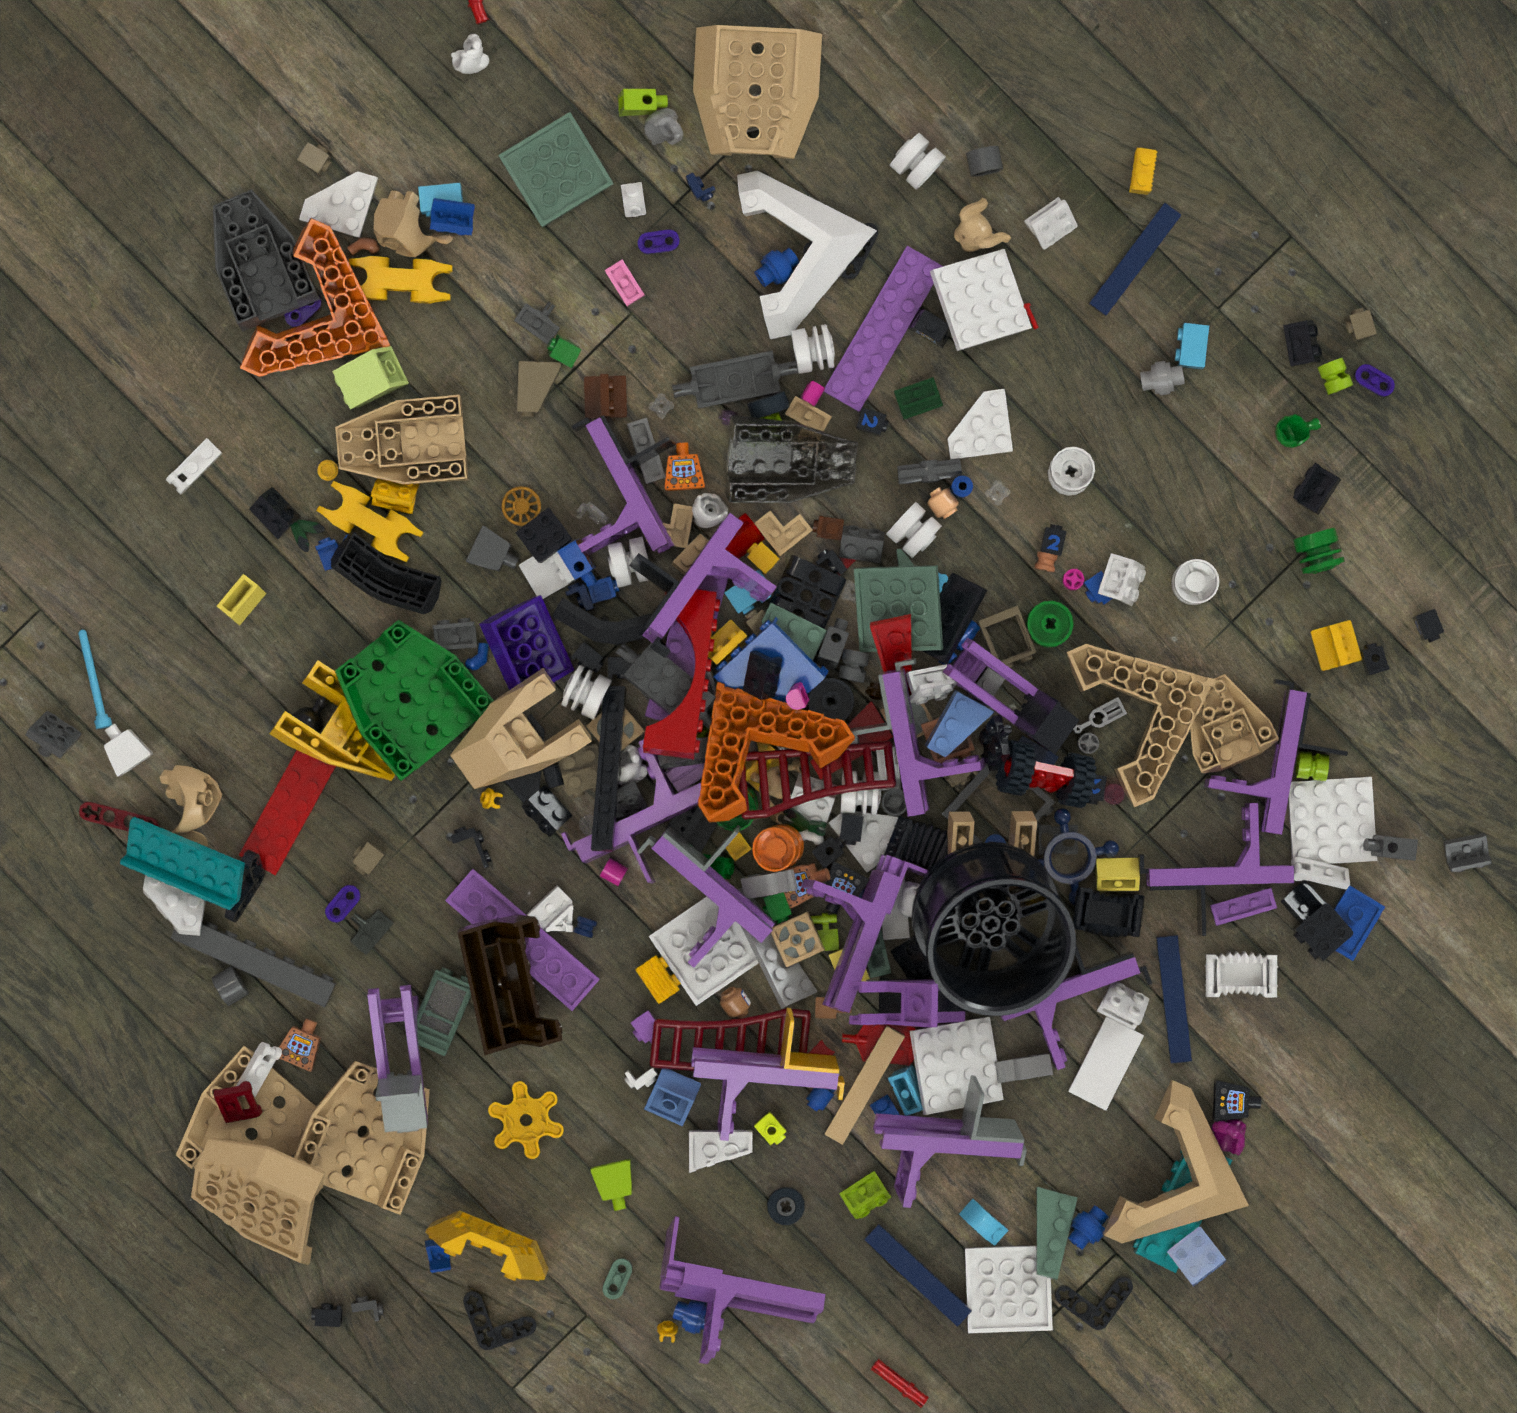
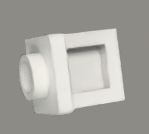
[621,182,646,217]
[624,1067,658,1090]

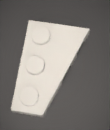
[689,1130,752,1173]

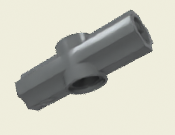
[897,459,962,484]

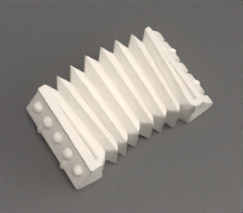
[1205,951,1278,998]

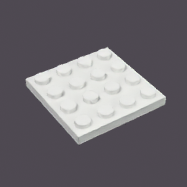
[930,249,1032,351]
[1288,777,1377,864]
[649,896,759,1006]
[910,1017,1004,1115]
[965,1245,1053,1333]

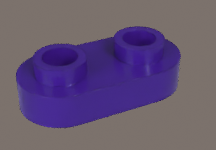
[638,230,680,254]
[285,296,322,327]
[1354,364,1395,397]
[325,885,361,922]

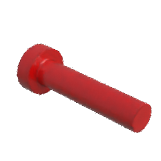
[1023,303,1039,330]

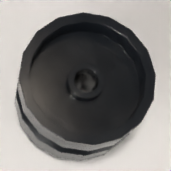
[808,678,854,720]

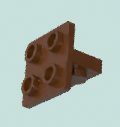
[584,374,627,419]

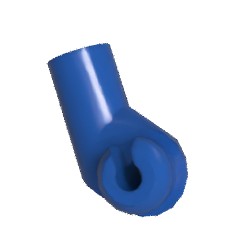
[465,643,489,671]

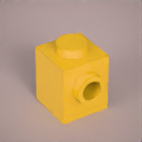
[747,542,780,575]

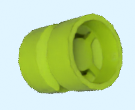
[1317,358,1353,395]
[1295,751,1329,781]

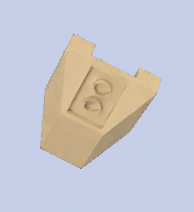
[335,395,469,485]

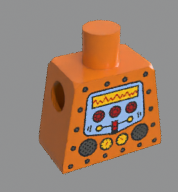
[665,442,705,491]

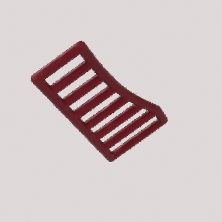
[739,741,896,819]
[650,1008,811,1071]

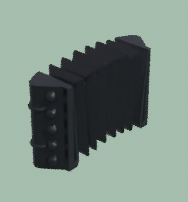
[884,816,948,870]
[1072,887,1145,938]

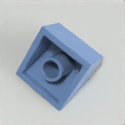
[644,1069,701,1126]

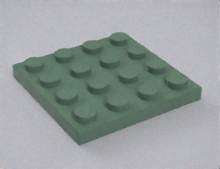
[498,112,614,228]
[854,565,943,652]

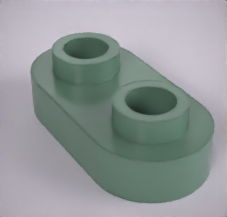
[603,1258,632,1299]

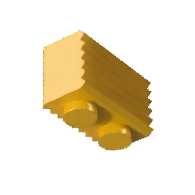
[1129,148,1158,195]
[635,955,681,1004]

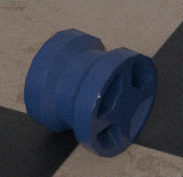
[573,916,597,938]

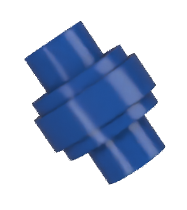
[754,248,799,287]
[1068,1205,1109,1250]
[673,1300,707,1334]

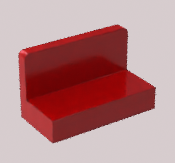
[725,513,765,559]

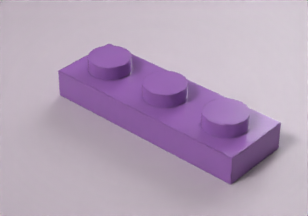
[1210,888,1277,926]

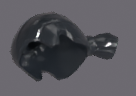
[292,696,329,733]

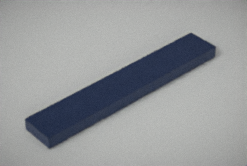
[1089,203,1181,316]
[1156,935,1192,1063]
[865,1224,972,1327]

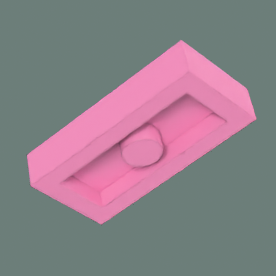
[605,260,645,307]

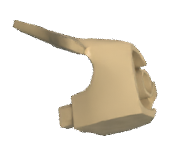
[374,191,456,257]
[160,765,222,847]

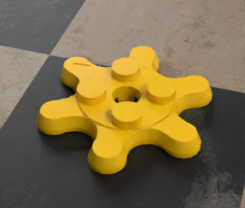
[488,1081,564,1159]

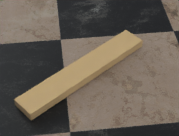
[824,1025,905,1145]

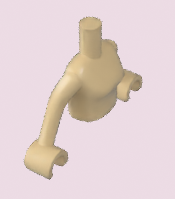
[750,759,801,824]

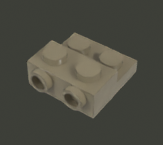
[558,743,599,798]

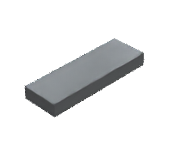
[627,418,666,484]

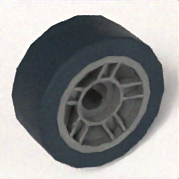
[747,391,790,419]

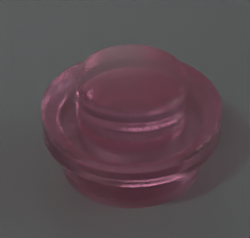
[1104,784,1125,805]

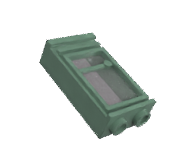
[406,967,471,1056]

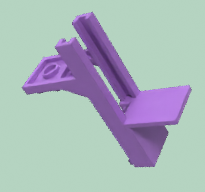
[561,739,701,884]

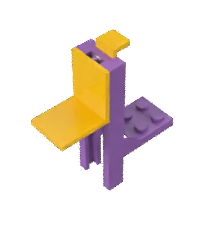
[691,1008,845,1141]

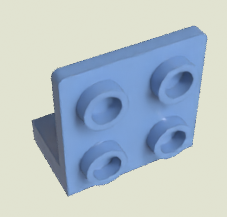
[1167,1227,1226,1287]

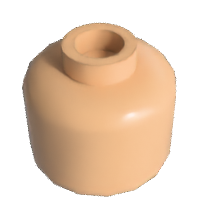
[927,487,959,519]

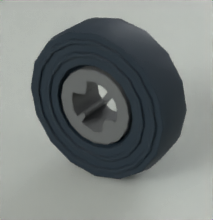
[767,1187,805,1225]

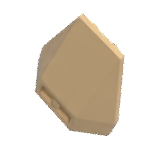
[1190,674,1279,773]

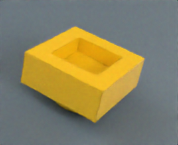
[726,832,752,861]

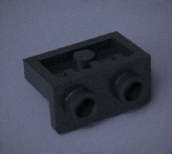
[1283,320,1322,367]

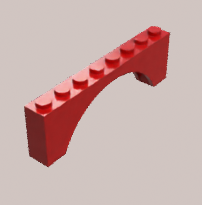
[643,589,720,759]

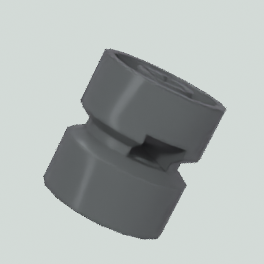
[838,649,870,683]
[882,788,907,816]

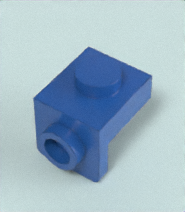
[588,576,619,604]
[425,1240,451,1273]

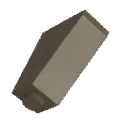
[517,361,562,418]

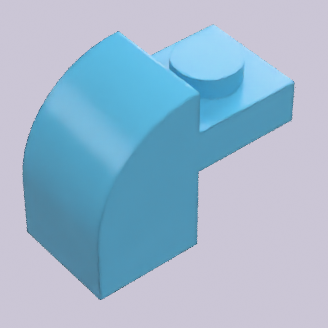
[959,1199,1009,1246]

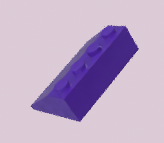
[479,595,574,690]

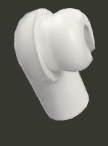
[799,829,824,845]

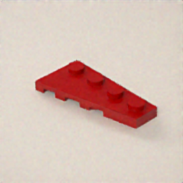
[870,614,912,695]
[810,701,893,780]

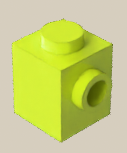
[754,1111,787,1145]

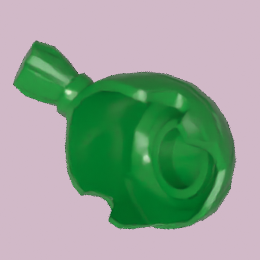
[1275,414,1321,448]

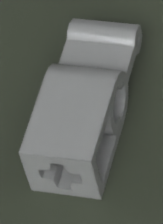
[1072,697,1127,733]
[741,869,798,899]
[995,1053,1053,1083]

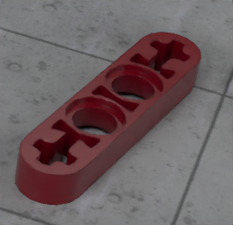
[79,802,160,831]

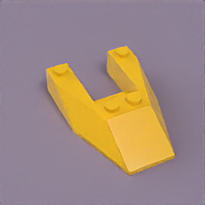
[269,660,395,781]

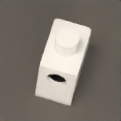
[104,724,154,777]

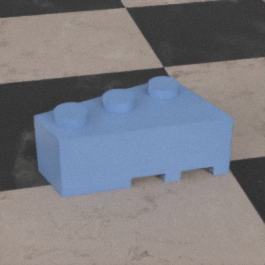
[925,690,994,758]

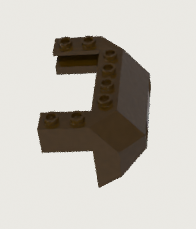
[457,915,563,1055]

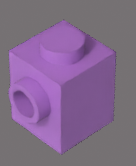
[631,1010,663,1044]

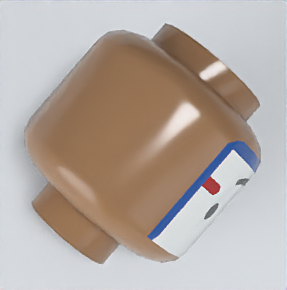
[720,986,751,1019]

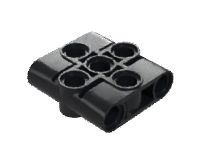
[769,555,847,629]

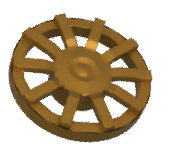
[502,486,541,526]

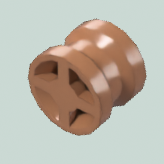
[1034,552,1058,572]

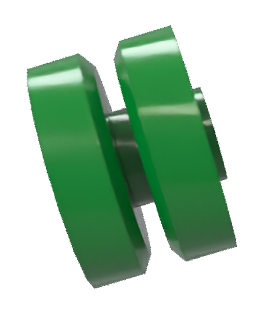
[1026,601,1074,648]

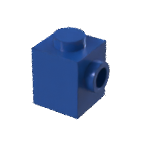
[1083,571,1113,605]

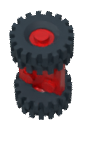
[995,740,1096,808]

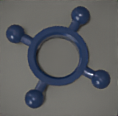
[1037,808,1119,906]

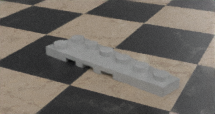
[737,888,817,1009]

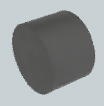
[966,146,1003,177]
[211,966,249,1006]

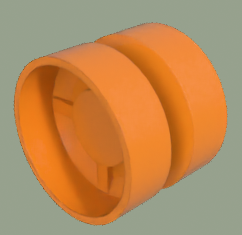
[752,824,804,872]

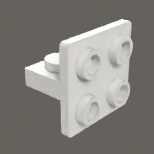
[1024,197,1078,250]
[906,664,957,705]
[1097,982,1149,1030]

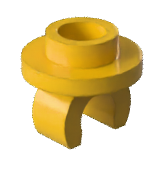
[480,788,503,809]
[657,1321,678,1343]

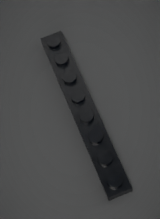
[591,686,626,852]

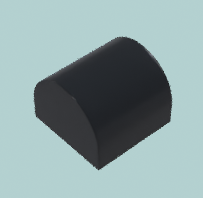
[542,764,564,789]

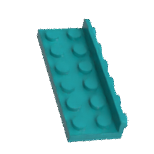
[120,817,245,910]
[1132,1150,1232,1273]

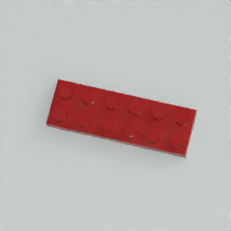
[239,750,336,876]

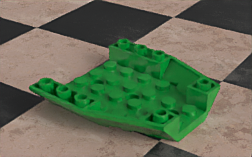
[335,620,494,781]

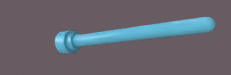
[78,629,112,729]

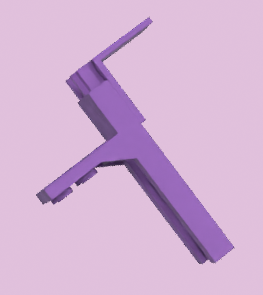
[801,854,928,1013]
[659,1216,825,1364]

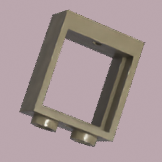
[978,606,1036,668]

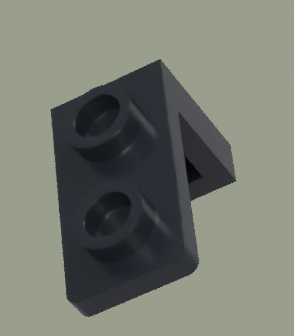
[450,826,492,868]

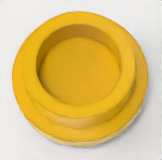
[317,460,339,481]

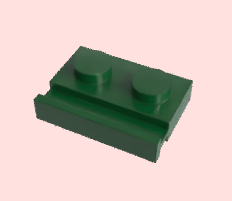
[893,377,943,420]

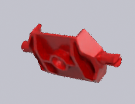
[842,1024,916,1066]

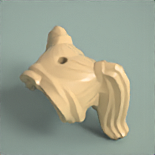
[954,198,1011,252]

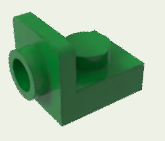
[703,854,734,880]

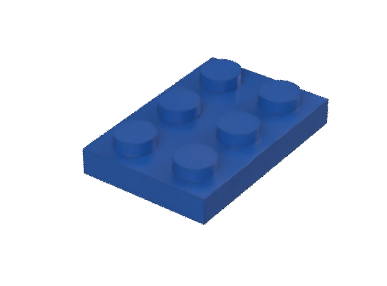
[1334,886,1385,961]

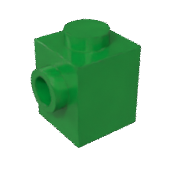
[547,334,582,368]
[763,892,792,924]

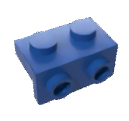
[430,198,475,236]

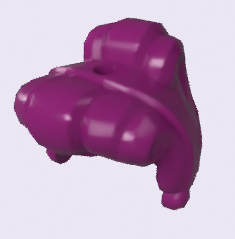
[1212,1119,1246,1156]

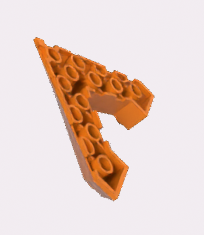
[240,218,391,377]
[698,682,855,822]

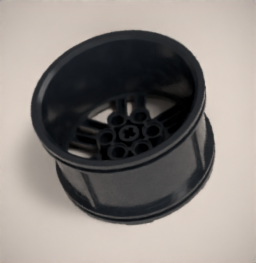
[912,842,1076,1016]

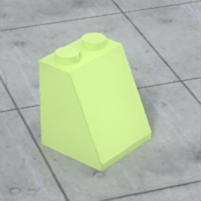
[332,346,409,409]

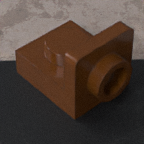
[813,515,844,541]

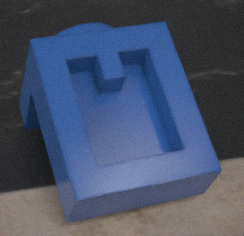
[315,537,338,571]

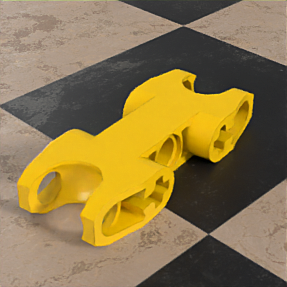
[349,256,453,304]
[316,481,424,563]

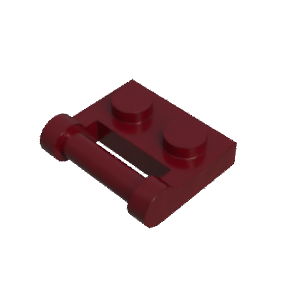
[214,1081,263,1123]

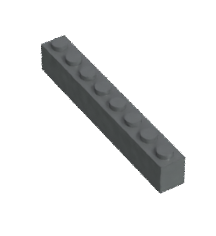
[171,921,337,1007]

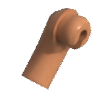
[347,237,380,256]

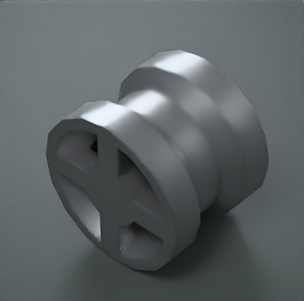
[1077,733,1099,754]

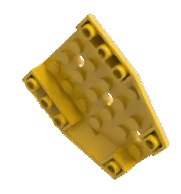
[425,1210,549,1281]

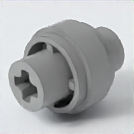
[1140,361,1185,396]

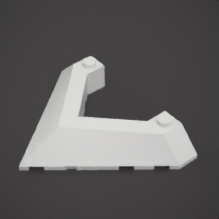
[737,171,877,339]

